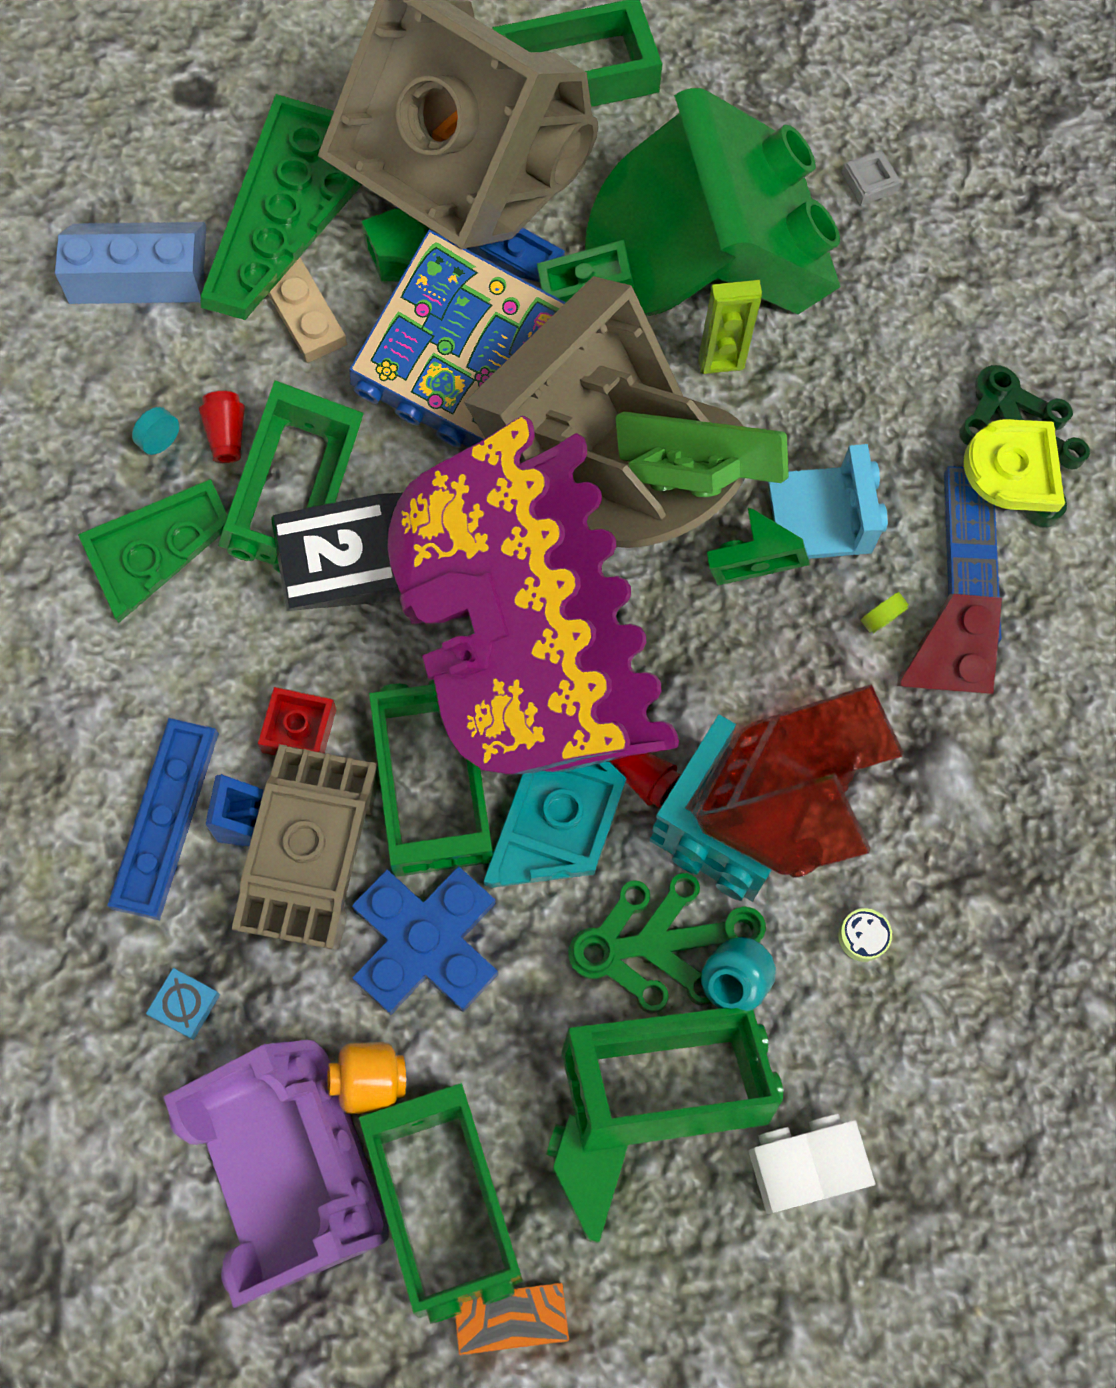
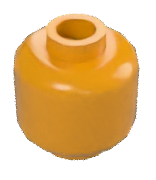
[327,1042,406,1114]

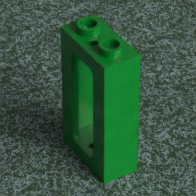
[218,380,364,573]

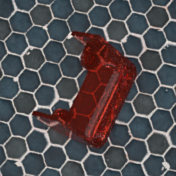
[693,684,903,878]

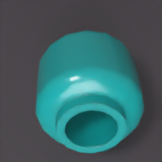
[701,937,776,1011]

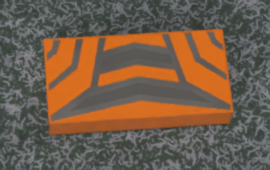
[456,1283,569,1355]

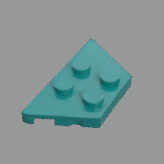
[484,762,626,888]

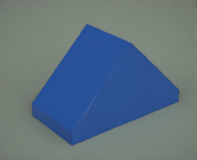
[205,774,264,847]

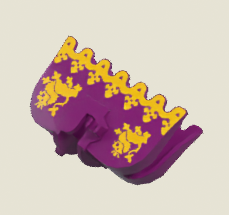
[388,416,679,774]

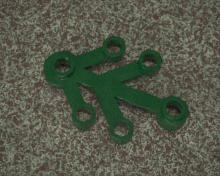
[959,365,1090,528]

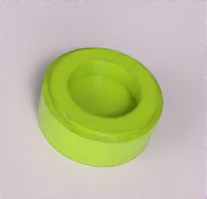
[860,592,909,634]

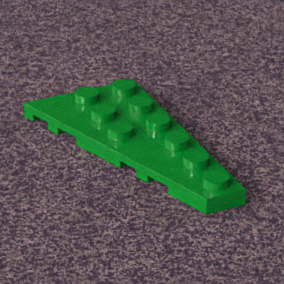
[200,94,362,320]

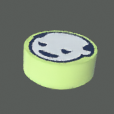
[838,908,892,962]

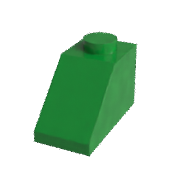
[546,1114,628,1244]

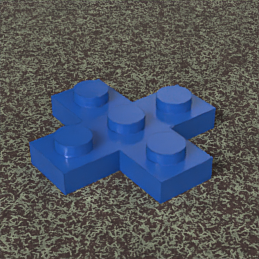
[352,866,498,1015]

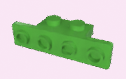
[616,412,789,497]

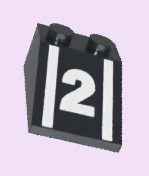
[271,492,403,611]

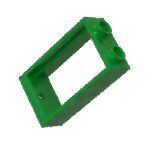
[492,0,662,107]
[369,679,493,877]
[561,1008,783,1152]
[359,1083,523,1324]

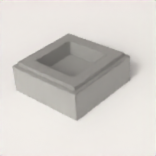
[841,149,902,206]

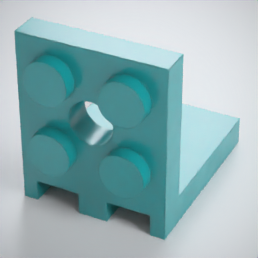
[649,714,776,902]

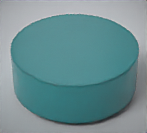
[132,407,180,455]

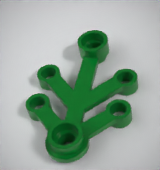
[568,873,766,1014]

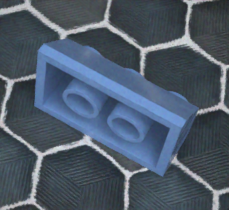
[55,222,206,304]

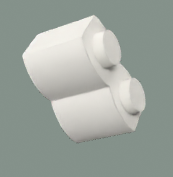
[748,1114,876,1214]

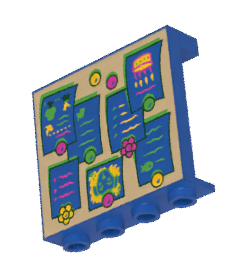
[349,229,566,447]

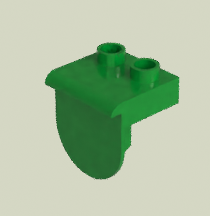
[585,88,841,316]

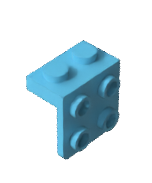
[768,444,888,559]

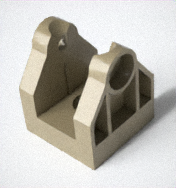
[318,0,599,249]

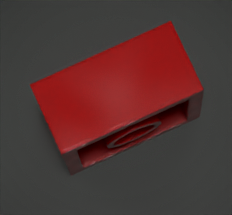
[258,687,337,756]

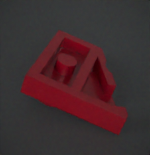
[897,594,1002,694]

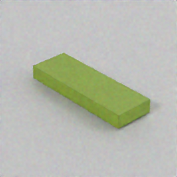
[698,280,762,374]

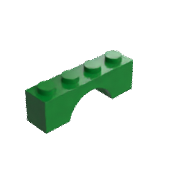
[362,208,431,282]

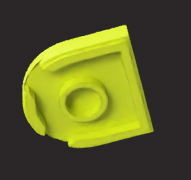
[963,419,1065,512]

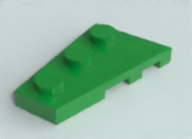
[78,479,228,623]

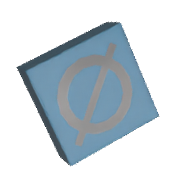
[146,968,221,1040]

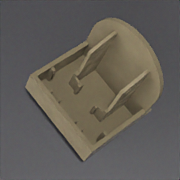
[464,276,745,548]

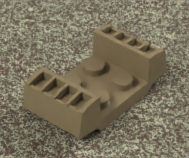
[231,744,379,950]

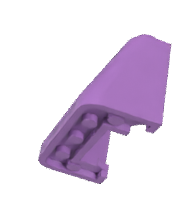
[164,1040,389,1308]

